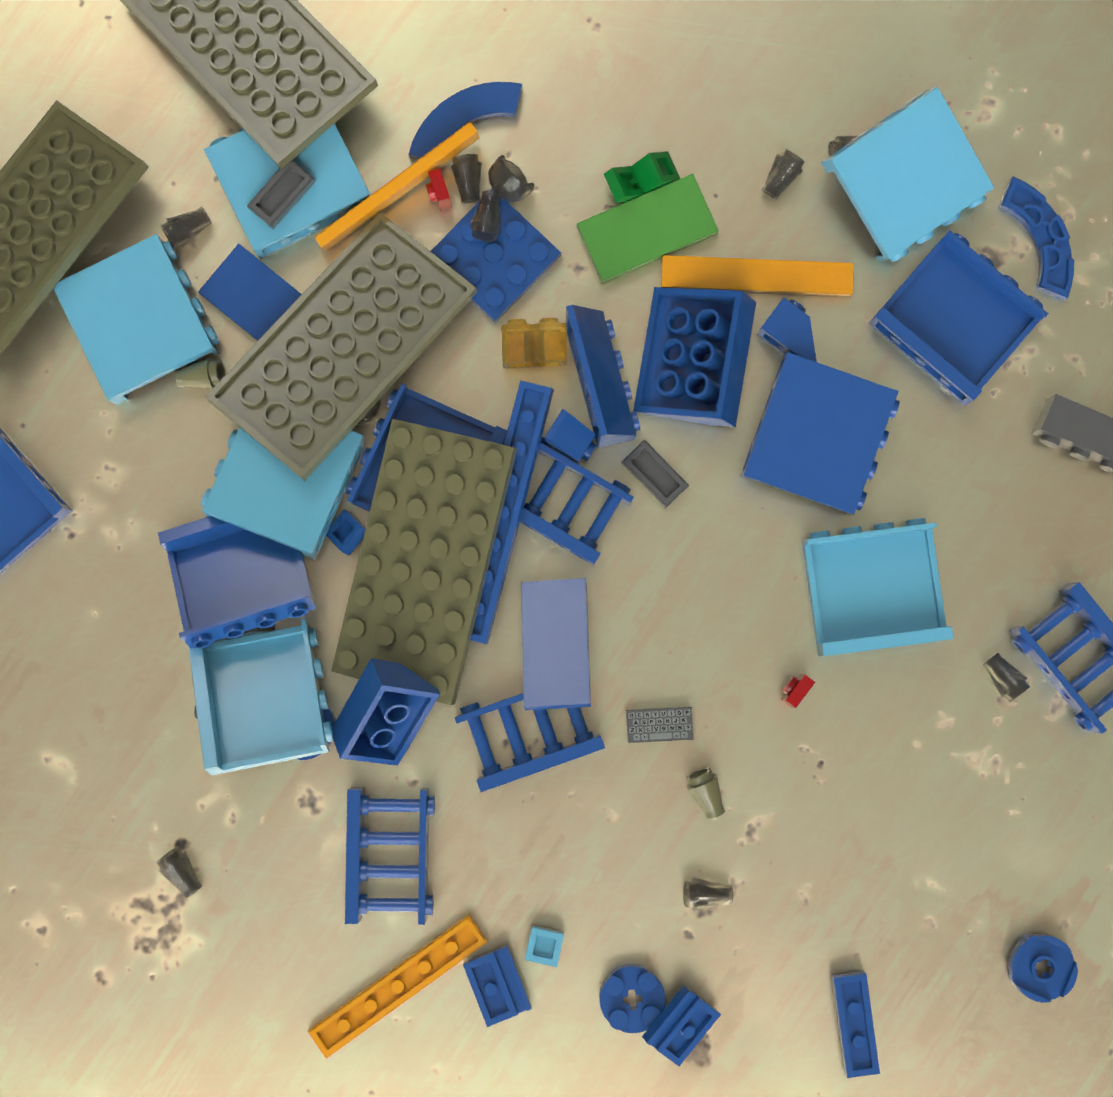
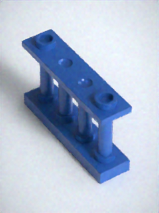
[520,437,634,566]
[1009,582,1113,734]
[455,693,605,792]
[345,787,435,925]

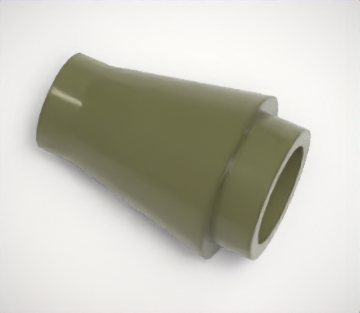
[175,357,226,389]
[687,767,725,819]

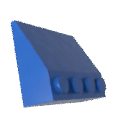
[633,287,756,427]
[565,305,640,449]

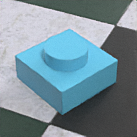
[525,925,564,967]

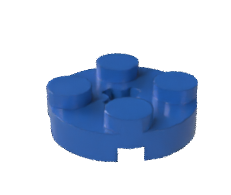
[1008,933,1078,1003]
[599,964,666,1033]

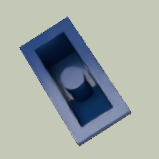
[756,298,817,362]
[545,409,597,464]

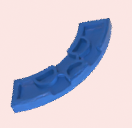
[408,82,522,160]
[998,176,1074,301]

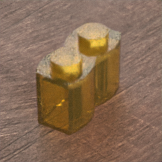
[501,318,567,368]

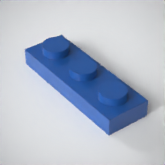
[831,971,880,1078]

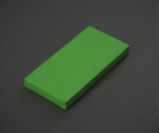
[577,174,719,283]

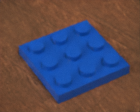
[431,188,561,323]

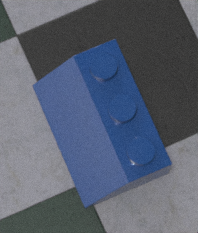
[332,658,440,766]

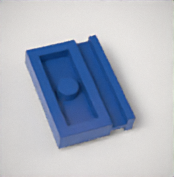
[463,944,532,1027]
[642,985,721,1066]

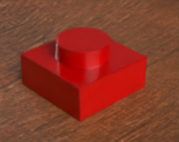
[425,168,452,211]
[781,674,815,708]

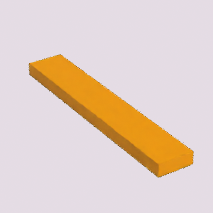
[315,122,480,252]
[661,255,854,297]
[307,913,488,1059]

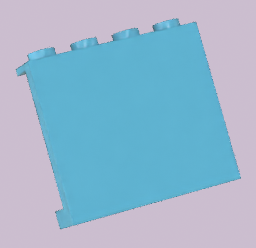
[821,87,994,262]
[204,124,370,259]
[53,234,220,405]
[201,428,366,560]
[802,518,954,656]
[189,618,334,776]

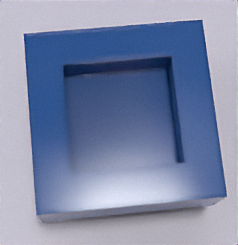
[326,509,366,555]

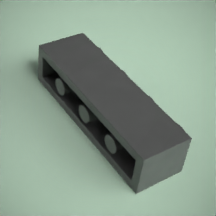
[1031,394,1113,473]

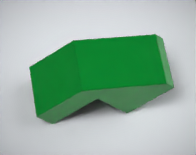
[604,151,681,203]

